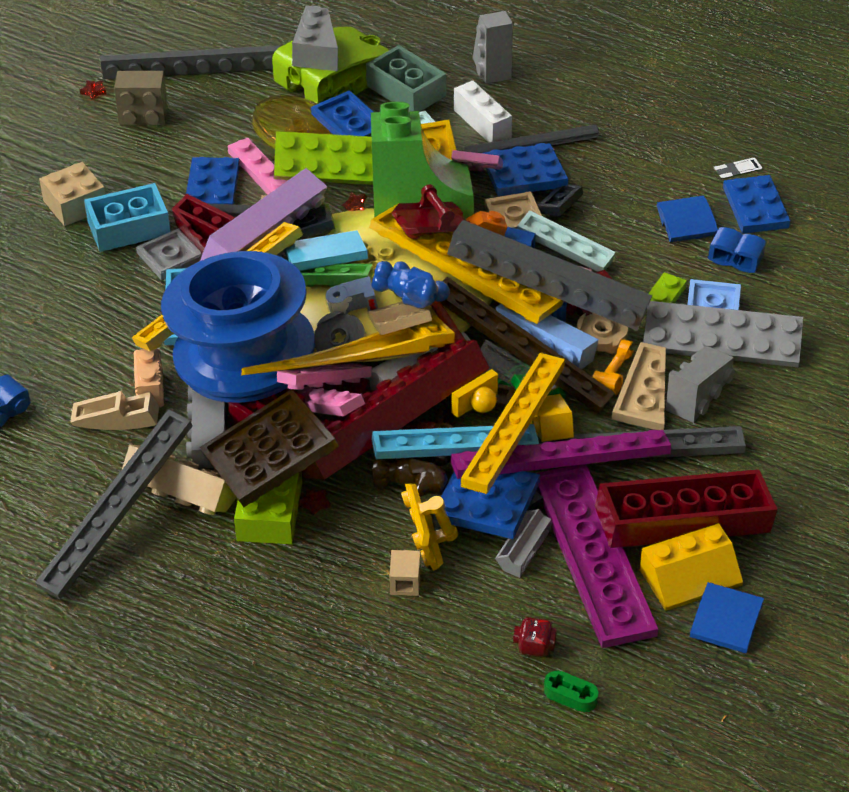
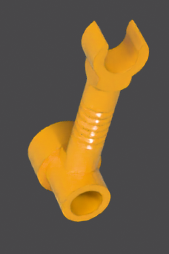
[593,339,634,395]

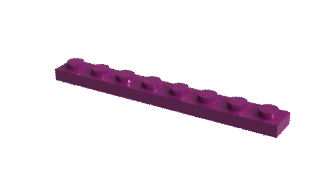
[451,430,671,479]

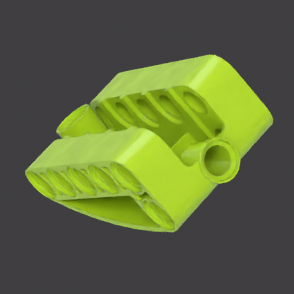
[272,27,389,106]

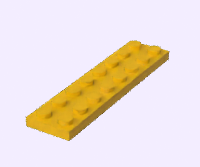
[369,203,564,324]

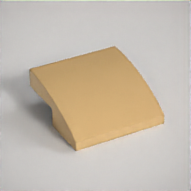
[368,301,432,335]

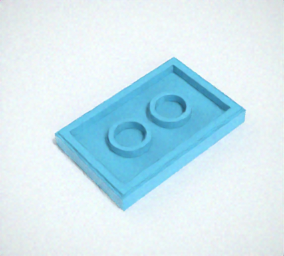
[284,230,368,271]

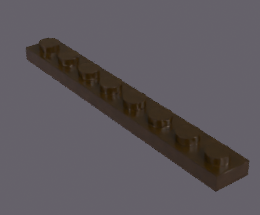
[437,277,615,414]

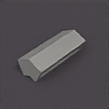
[495,509,551,578]

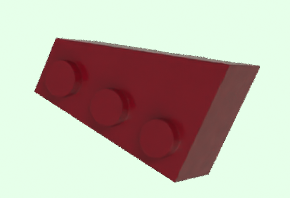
[171,194,235,254]

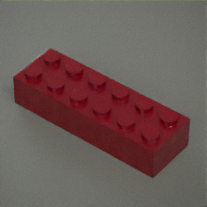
[595,469,778,548]

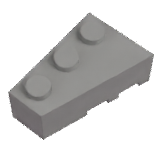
[473,11,513,84]
[666,346,735,423]

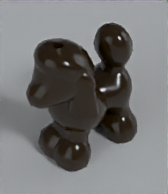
[372,456,450,497]

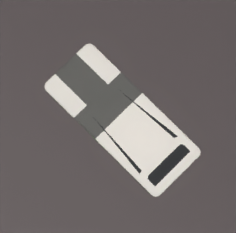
[714,158,762,178]

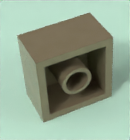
[114,71,168,125]

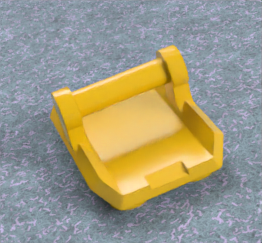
[401,483,458,571]

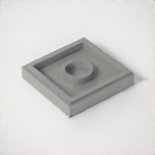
[136,228,202,280]

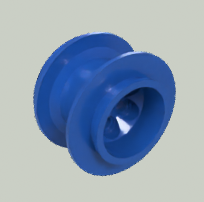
[161,251,315,403]

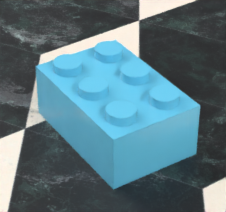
[84,183,170,252]

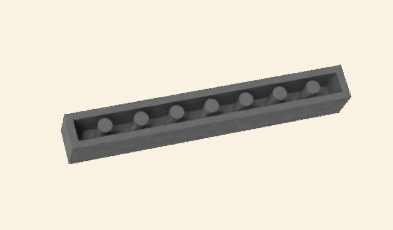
[447,220,652,330]

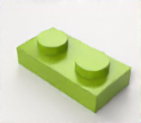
[648,272,687,303]

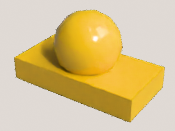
[452,369,498,417]

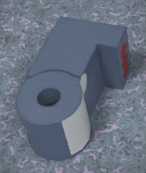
[326,276,378,314]

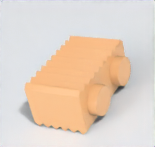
[134,348,164,407]

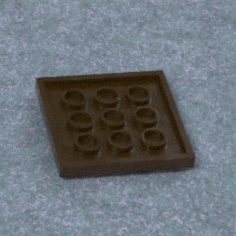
[200,389,339,507]

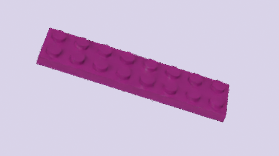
[536,464,658,648]

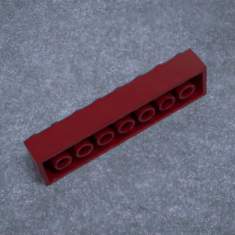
[302,338,490,480]

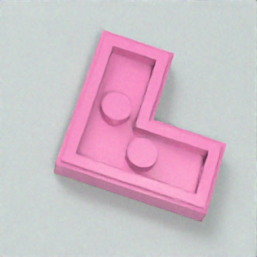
[451,150,503,172]

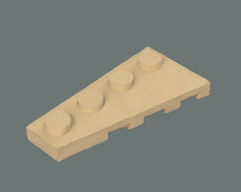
[612,342,666,430]

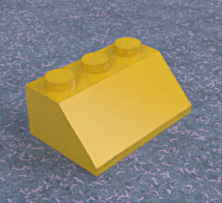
[640,523,743,611]

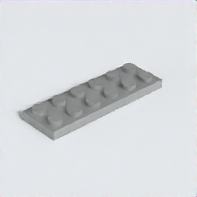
[643,301,803,367]

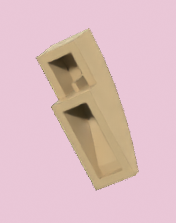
[70,391,159,430]

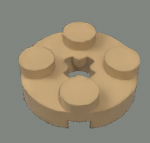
[577,313,628,354]

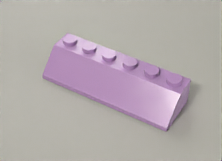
[200,168,327,261]

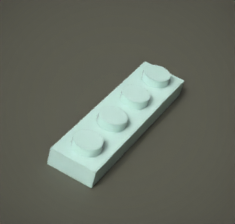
[517,210,616,272]

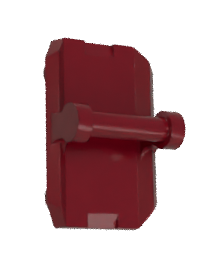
[391,184,471,239]

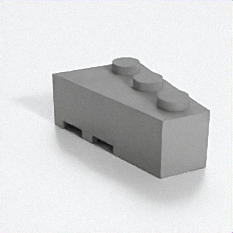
[292,5,338,72]

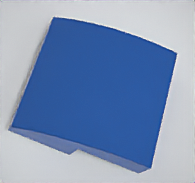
[656,195,718,242]
[690,582,764,653]

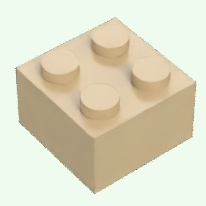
[39,162,105,227]

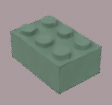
[366,45,446,112]

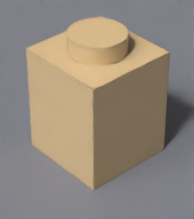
[389,550,420,596]

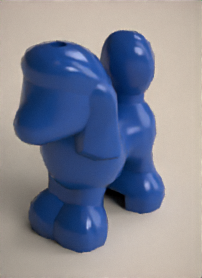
[372,261,450,309]

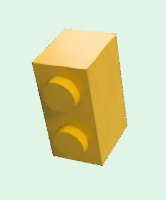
[530,394,574,442]

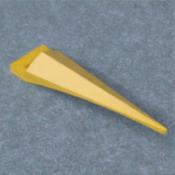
[241,315,455,376]

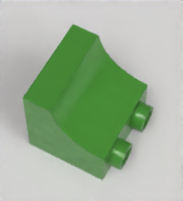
[371,102,474,219]

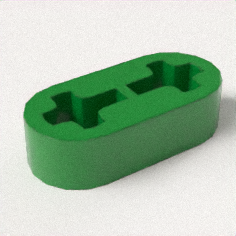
[544,671,599,712]

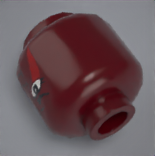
[513,617,557,658]

